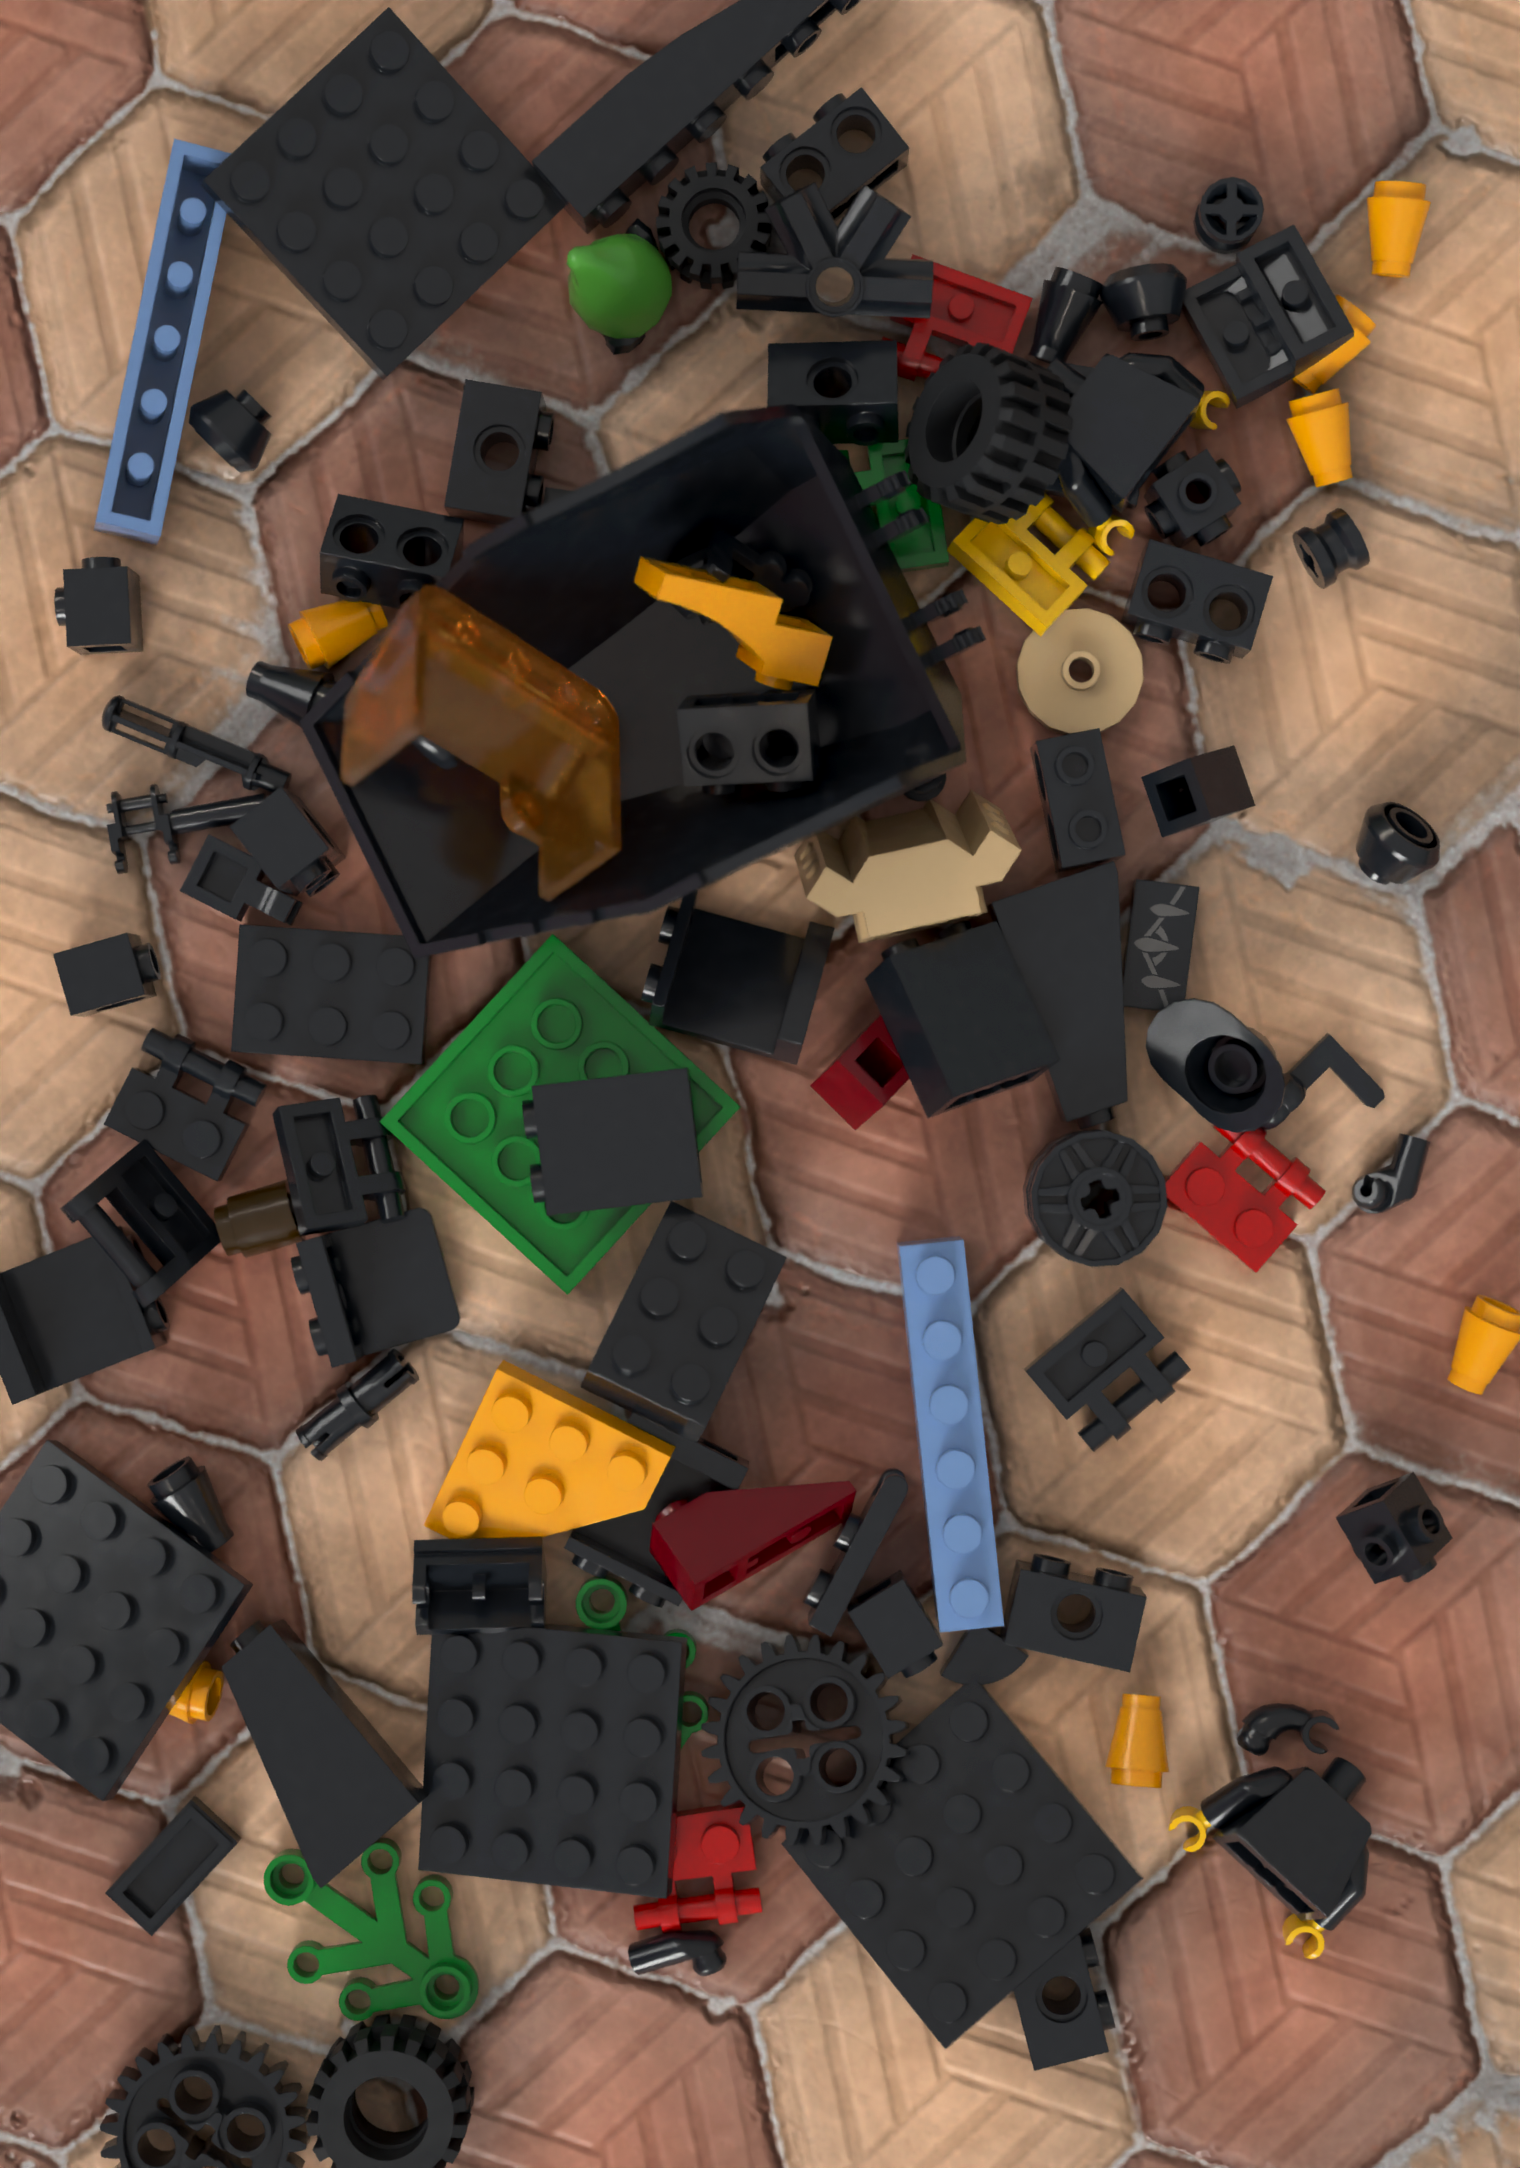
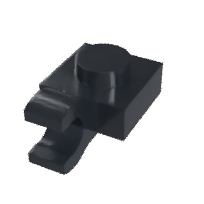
[180,834,303,926]

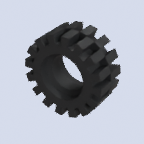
[656,162,772,290]

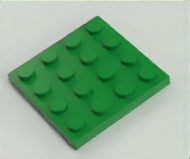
[380,934,741,1295]

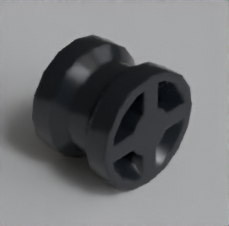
[1193,177,1264,254]
[1292,508,1370,589]

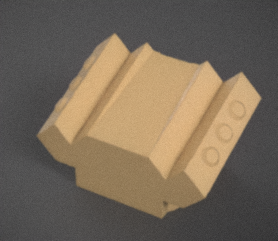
[794,790,1022,943]

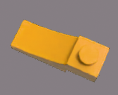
[634,557,833,690]

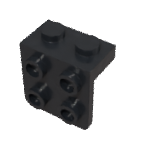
[291,1208,461,1368]

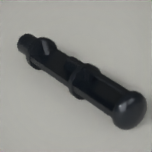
[102,695,292,793]

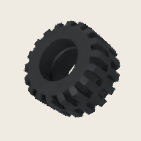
[904,342,1073,524]
[306,2014,474,2168]

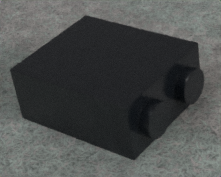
[865,921,1060,1118]
[522,1068,704,1216]

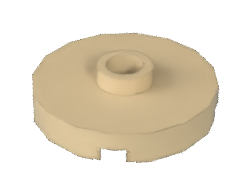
[1016,608,1144,735]

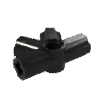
[736,182,933,318]

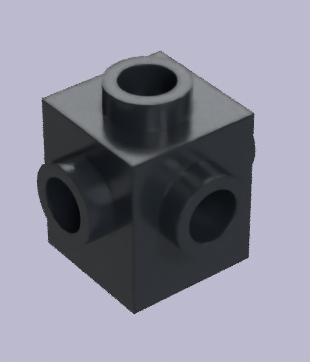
[1144,449,1242,548]
[1336,1472,1453,1584]

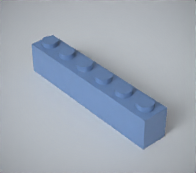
[94,139,232,545]
[897,1236,1004,1633]

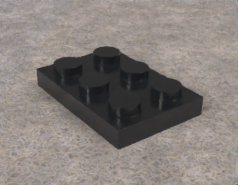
[231,924,432,1064]

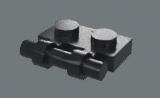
[104,1028,267,1182]
[272,1095,406,1236]
[1024,1287,1191,1452]

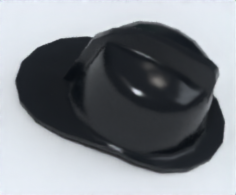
[1146,998,1286,1133]

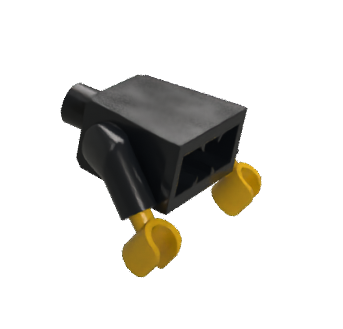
[1047,353,1230,556]
[1168,1757,1372,1959]

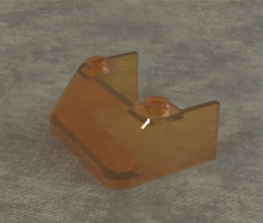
[341,585,621,902]

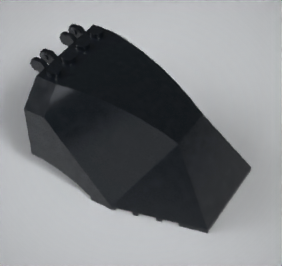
[299,404,986,958]

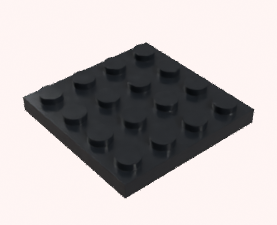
[201,7,565,380]
[0,1440,254,1801]
[418,1623,687,1899]
[781,1679,1144,2049]

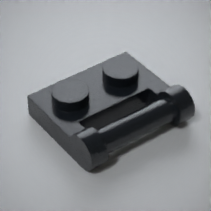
[60,1139,221,1308]

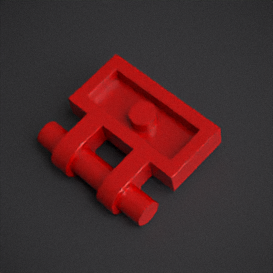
[882,254,1033,382]
[1165,1125,1326,1273]
[633,1802,763,1933]

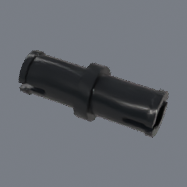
[296,1348,420,1461]

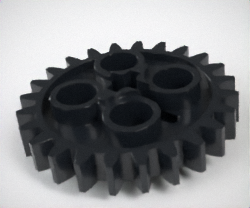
[701,1634,910,1846]
[100,2025,311,2168]

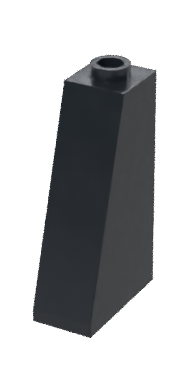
[988,861,1128,1130]
[222,1619,429,1888]

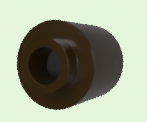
[214,1180,306,1258]

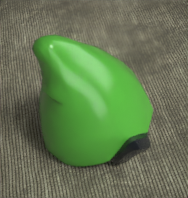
[567,218,672,355]

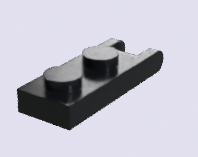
[803,1468,908,1636]

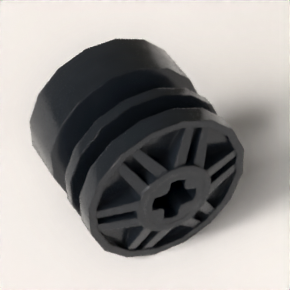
[1023,1129,1168,1267]

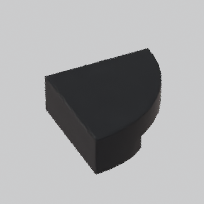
[940,1628,1029,1685]

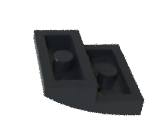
[1182,225,1354,409]

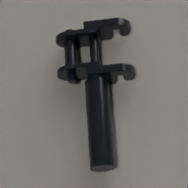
[106,784,266,874]

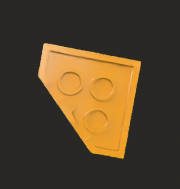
[423,1360,676,1539]

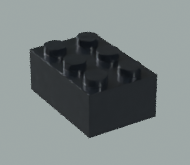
[580,1201,787,1444]

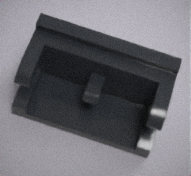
[412,1537,547,1635]

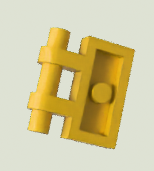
[947,493,1111,637]

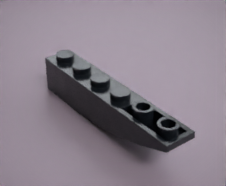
[532,0,861,234]

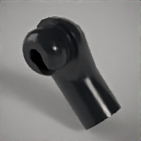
[1352,1134,1431,1214]
[628,1930,727,1976]

